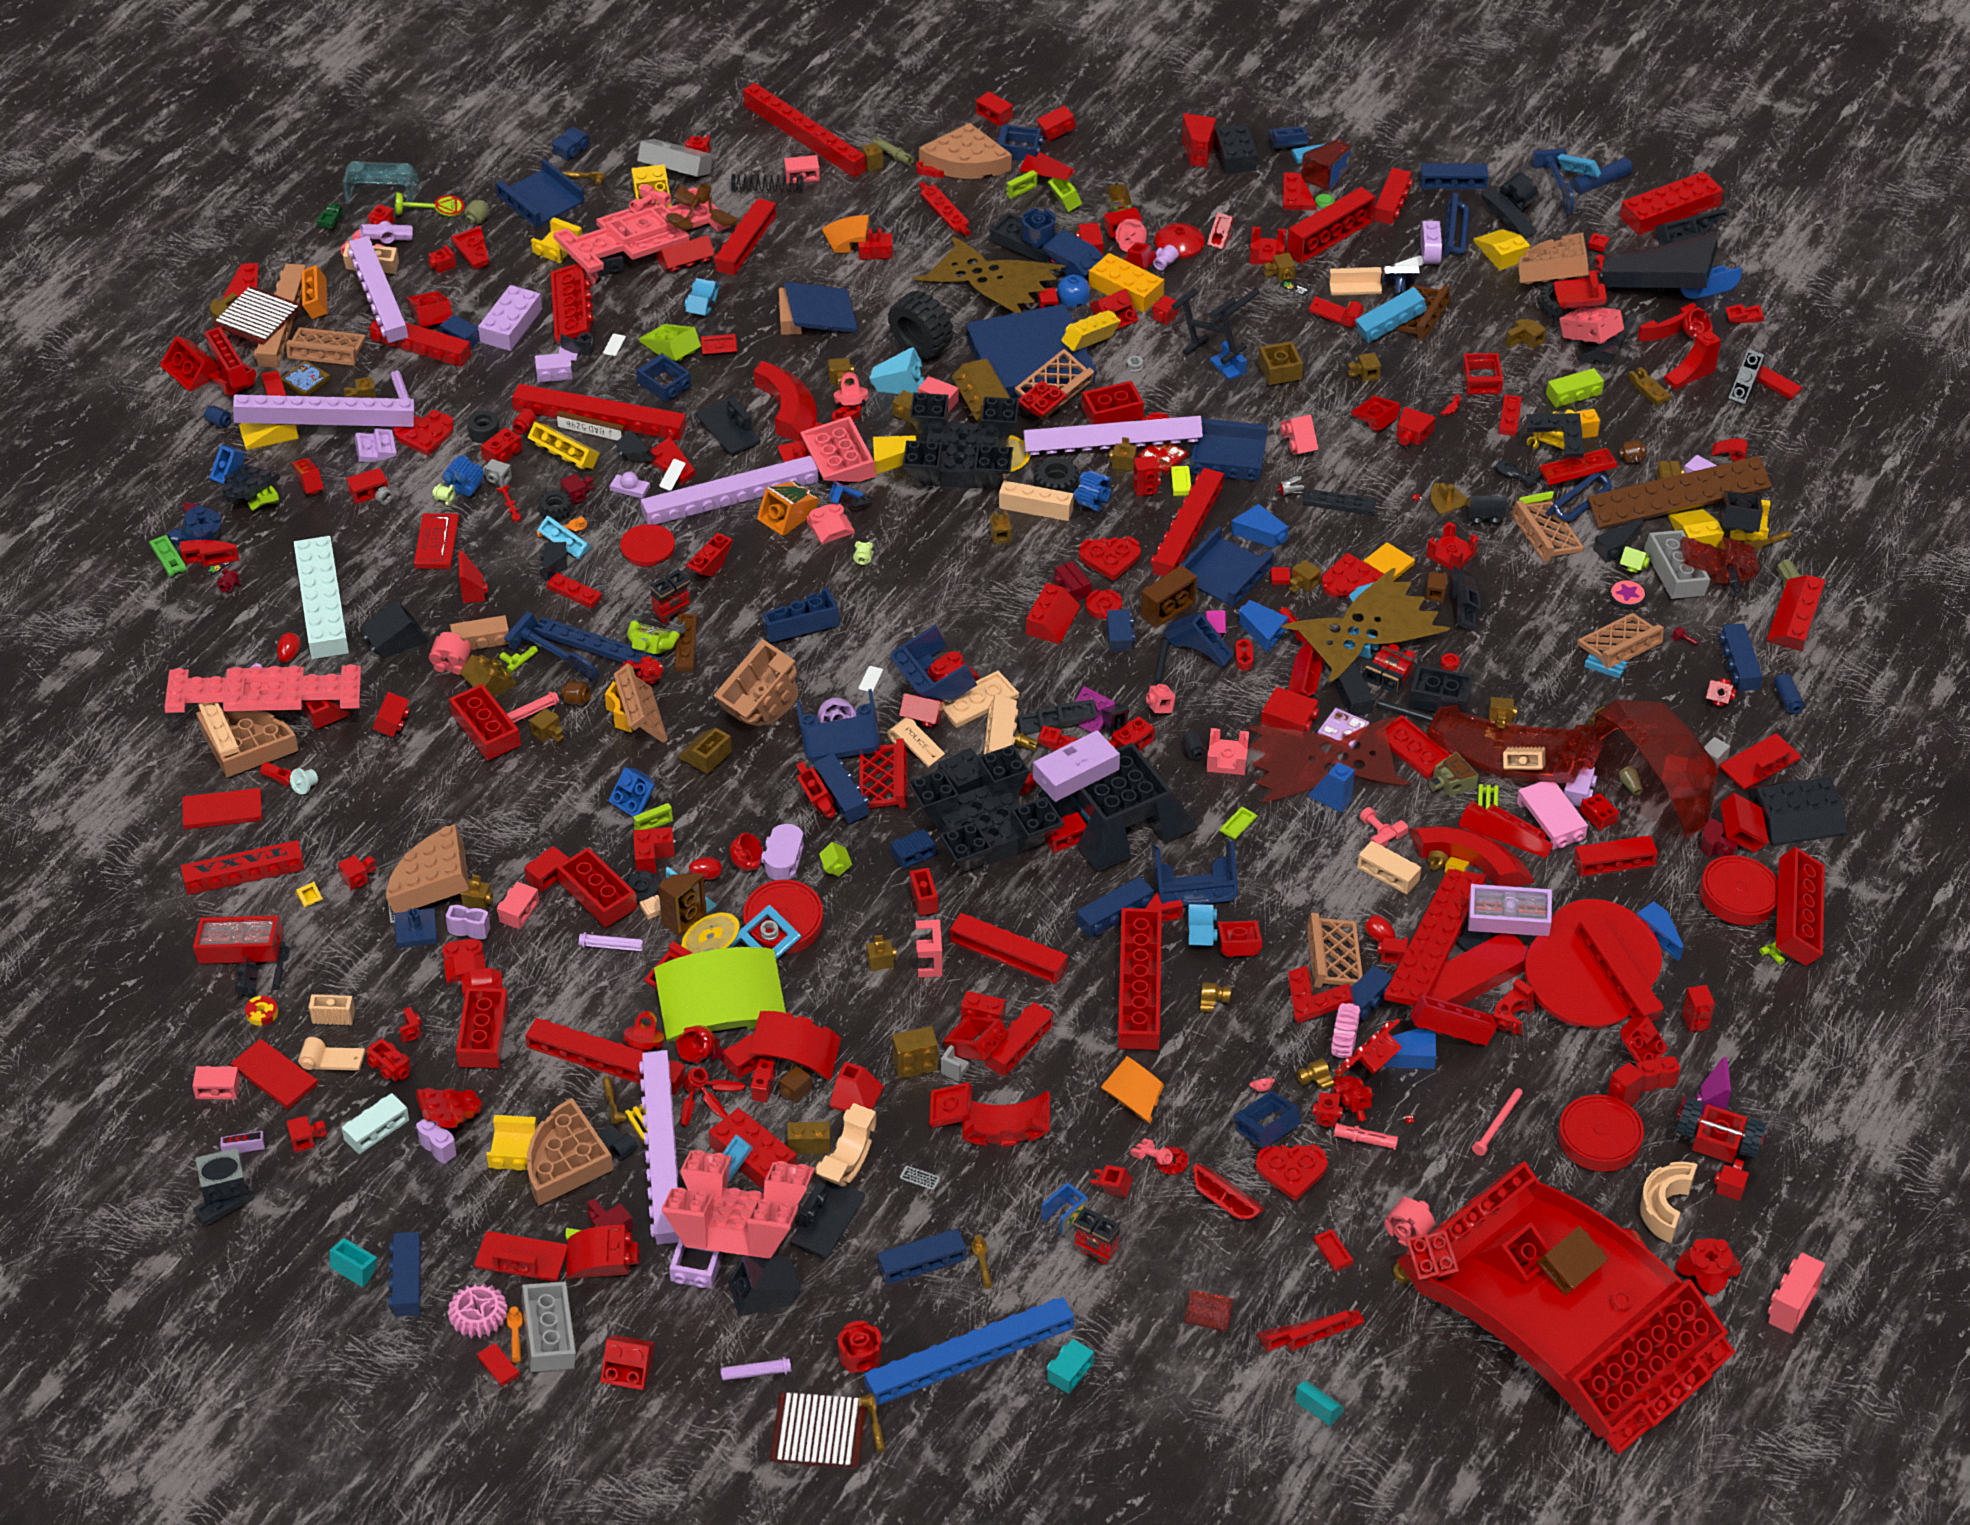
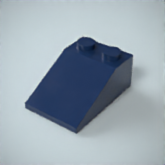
[1042,229,1104,278]

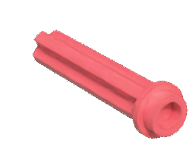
[507,692,559,723]

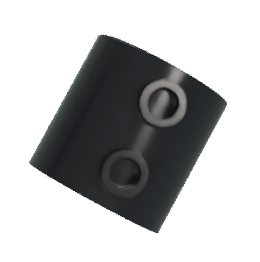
[1465,496,1507,524]

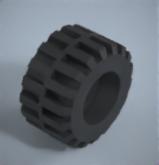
[1034,457,1079,498]

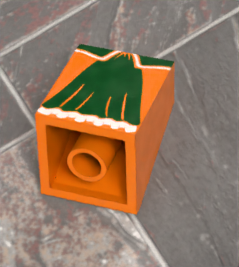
[757,481,820,536]

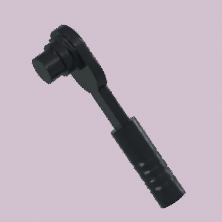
[272,941,290,990]

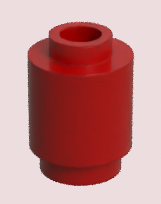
[512,409,537,434]

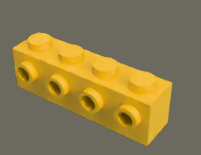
[1061,310,1121,351]
[528,422,600,470]

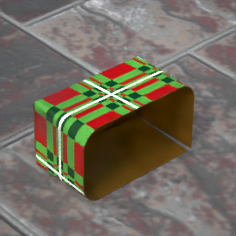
[1107,184,1132,212]

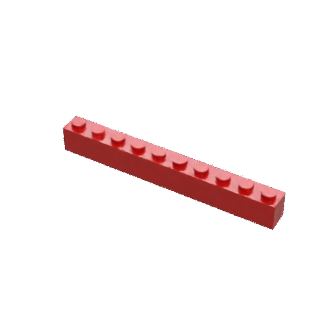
[743,83,866,178]
[512,384,687,441]

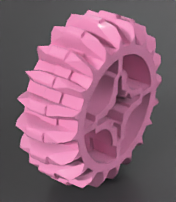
[1331,1003,1360,1058]
[448,1283,507,1339]

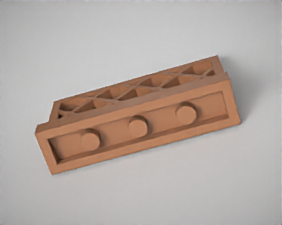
[286,327,366,366]
[1014,349,1094,421]
[1511,500,1584,562]
[1577,613,1664,669]
[614,663,668,743]
[1306,913,1363,988]

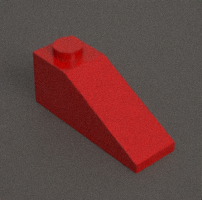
[291,458,324,494]

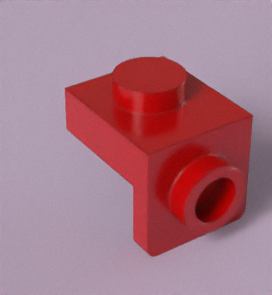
[399,1007,421,1043]

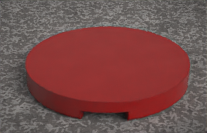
[620,524,675,567]

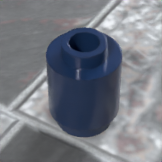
[204,406,231,428]

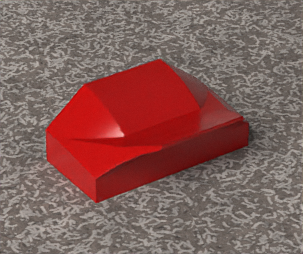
[461,968,503,997]

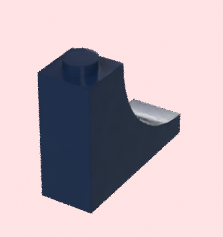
[1163,612,1234,667]

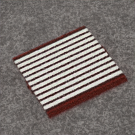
[213,286,302,345]
[770,1393,866,1468]

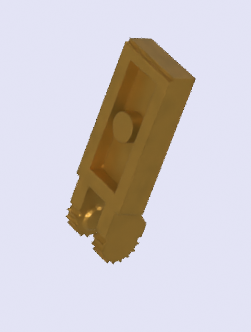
[1628,367,1671,406]

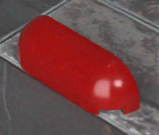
[1288,641,1324,697]
[1193,1163,1264,1219]

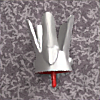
[1277,476,1305,496]

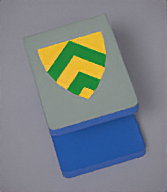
[1042,1182,1088,1235]

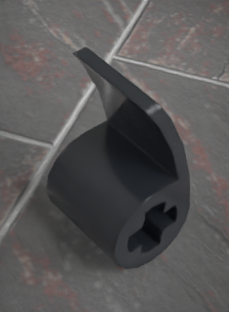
[560,332,594,355]
[598,1124,638,1161]

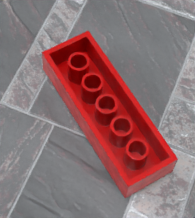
[1619,171,1723,236]
[1287,187,1375,265]
[1776,846,1825,966]

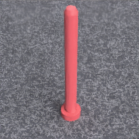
[1472,1088,1522,1156]

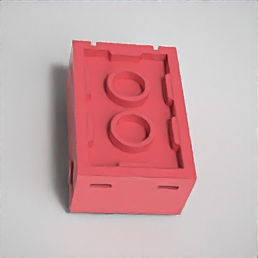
[1559,306,1624,344]

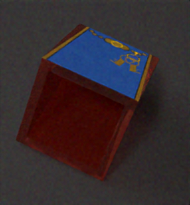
[1301,139,1351,192]

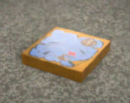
[281,361,330,397]

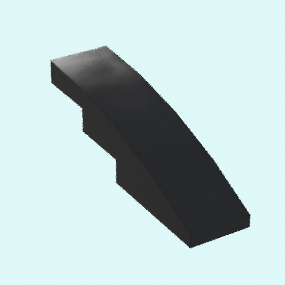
[1481,188,1537,239]
[1017,699,1098,735]

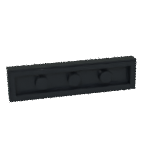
[1303,488,1377,516]

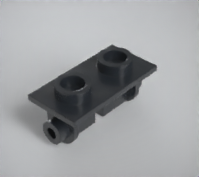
[235,956,258,1000]

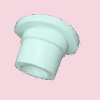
[290,768,318,795]

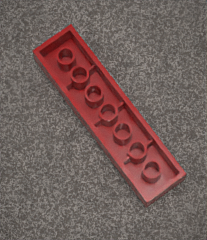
[1118,908,1162,1050]

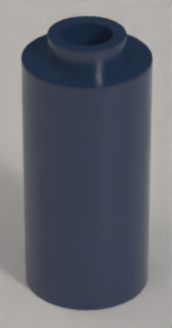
[1774,674,1805,714]

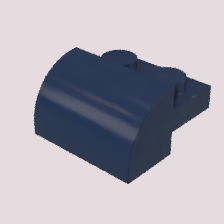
[1268,126,1308,149]

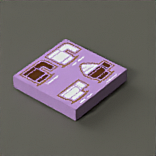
[1317,708,1369,750]

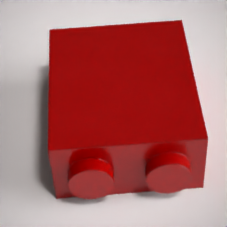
[1261,686,1320,739]
[1720,793,1769,853]

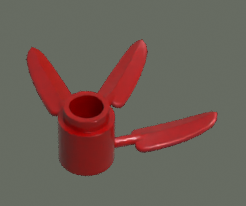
[681,1067,745,1126]

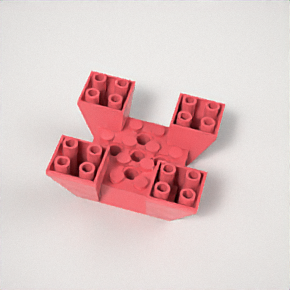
[662,1150,815,1258]

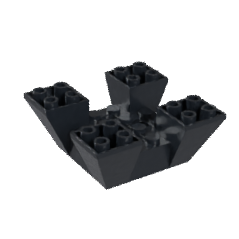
[903,392,1019,489]
[1038,742,1198,872]
[907,745,1064,872]

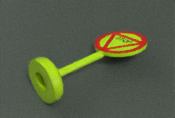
[395,192,465,216]

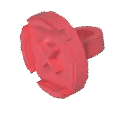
[1116,219,1147,252]
[834,372,869,406]

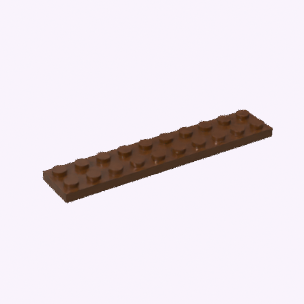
[1587,456,1772,530]

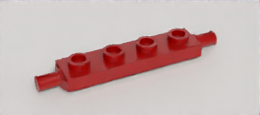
[919,182,971,237]

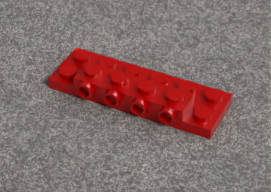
[551,263,594,343]

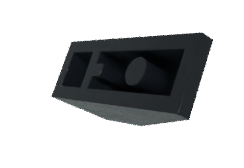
[1593,519,1643,563]

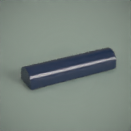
[1570,157,1632,195]

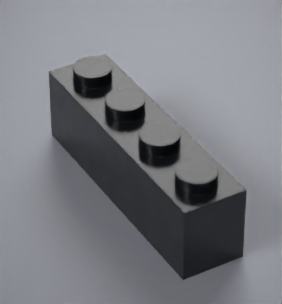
[1326,648,1375,716]

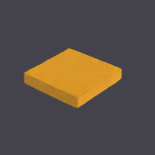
[1363,542,1415,581]

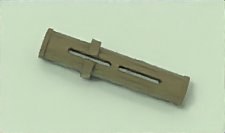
[872,136,914,166]

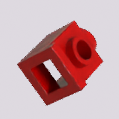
[685,135,711,153]
[428,245,456,274]
[1377,937,1408,965]

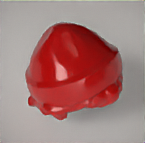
[1683,307,1713,340]
[730,833,763,872]
[676,1025,715,1064]

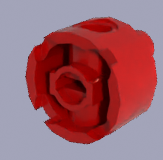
[838,1321,882,1373]

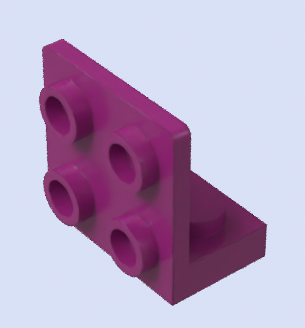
[1075,686,1117,733]

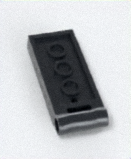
[990,212,1058,264]

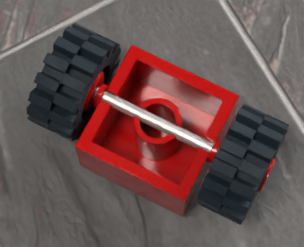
[1676,1097,1767,1164]

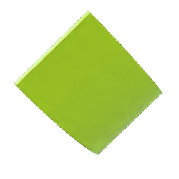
[654,947,786,1042]

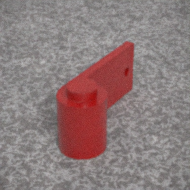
[1308,296,1364,327]

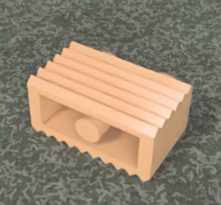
[1503,746,1545,770]
[309,994,355,1025]

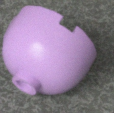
[817,698,856,723]

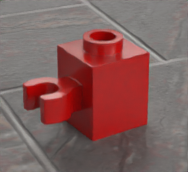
[338,855,377,891]
[287,1116,327,1153]
[1714,1159,1749,1201]
[1090,1165,1133,1198]

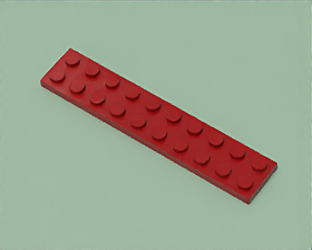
[1384,869,1486,1006]

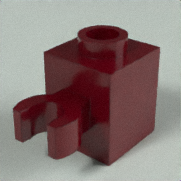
[560,474,595,505]

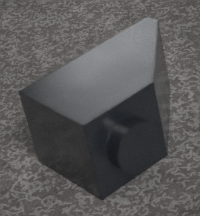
[615,429,656,462]

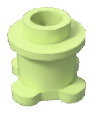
[433,483,456,506]
[853,541,873,565]

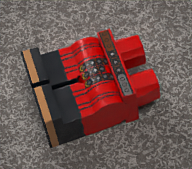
[650,569,690,623]
[1364,643,1415,694]
[1073,1207,1120,1265]

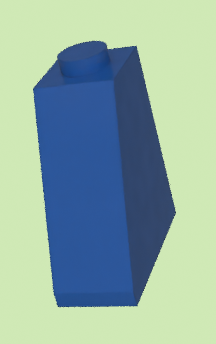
[1231,504,1288,548]
[1238,600,1288,652]
[1309,762,1355,813]
[1385,1028,1436,1069]

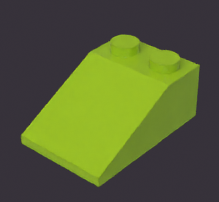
[639,324,701,362]

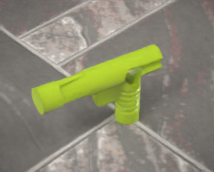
[500,646,538,673]
[1759,942,1785,965]

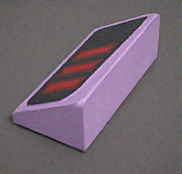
[220,1131,265,1153]

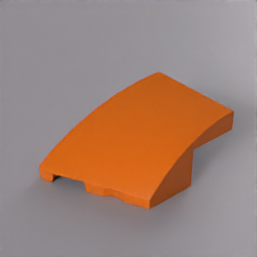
[822,215,870,253]
[1101,1056,1164,1123]

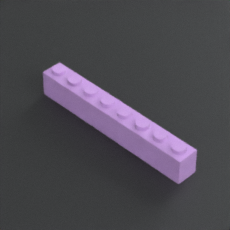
[348,236,408,343]

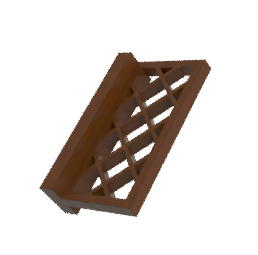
[1393,285,1451,340]

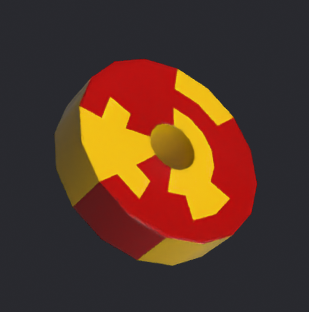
[245,996,278,1026]

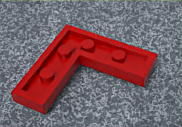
[1288,965,1354,1023]

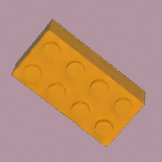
[1089,253,1164,313]

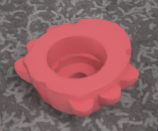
[1249,1077,1275,1092]

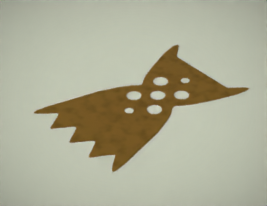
[912,237,1066,314]
[1281,568,1450,682]

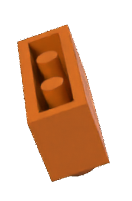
[301,265,328,319]

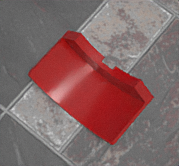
[1554,270,1607,310]
[750,1011,841,1080]
[962,1091,1050,1147]

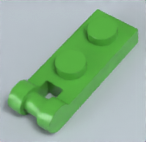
[149,535,187,578]

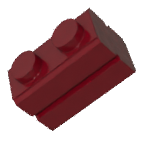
[1053,561,1092,602]

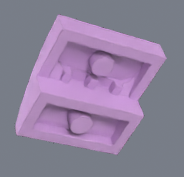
[355,429,396,462]

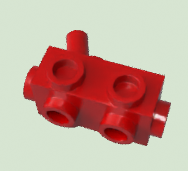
[619,656,663,684]
[366,1038,410,1082]
[1332,1076,1373,1122]

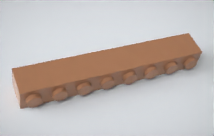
[254,264,306,368]

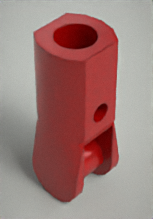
[260,762,292,787]

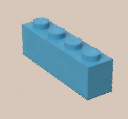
[1355,287,1427,343]

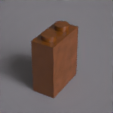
[1537,1226,1608,1296]

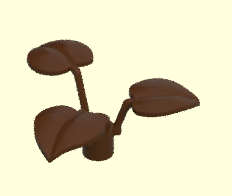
[666,183,741,230]

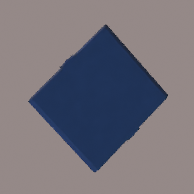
[784,282,859,333]

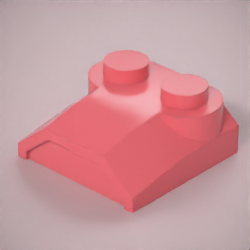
[807,503,855,545]

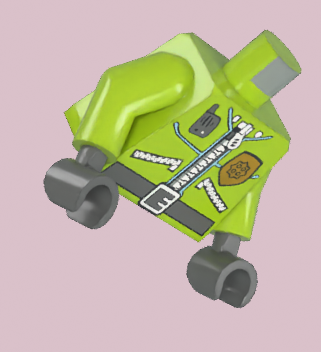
[627,608,686,654]

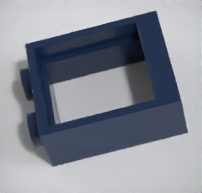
[997,125,1043,161]
[636,353,691,402]
[1233,1091,1301,1149]

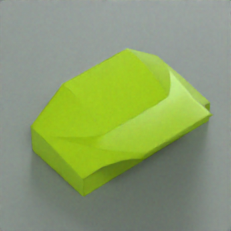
[247,485,279,511]

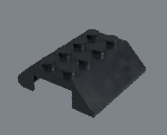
[1749,776,1847,846]

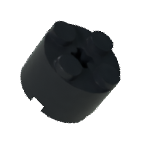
[1499,173,1538,211]

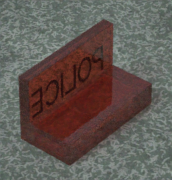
[1184,1290,1233,1332]

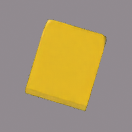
[1445,857,1470,872]
[295,882,323,908]

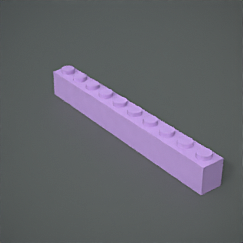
[233,395,414,427]
[1023,416,1203,455]
[641,456,819,525]
[639,1050,679,1245]

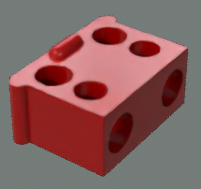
[1579,793,1620,831]
[751,1059,775,1103]

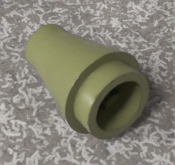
[1619,766,1643,796]

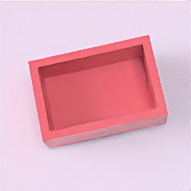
[1768,1253,1825,1334]

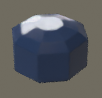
[168,528,184,545]

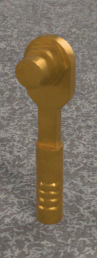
[562,171,606,185]
[1744,530,1792,553]
[603,1076,626,1124]
[971,1235,992,1289]
[858,1393,885,1452]

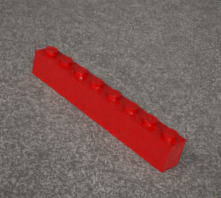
[1151,468,1224,577]
[525,1018,686,1096]

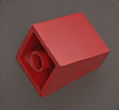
[1182,113,1216,168]

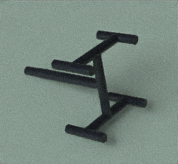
[1171,288,1260,365]

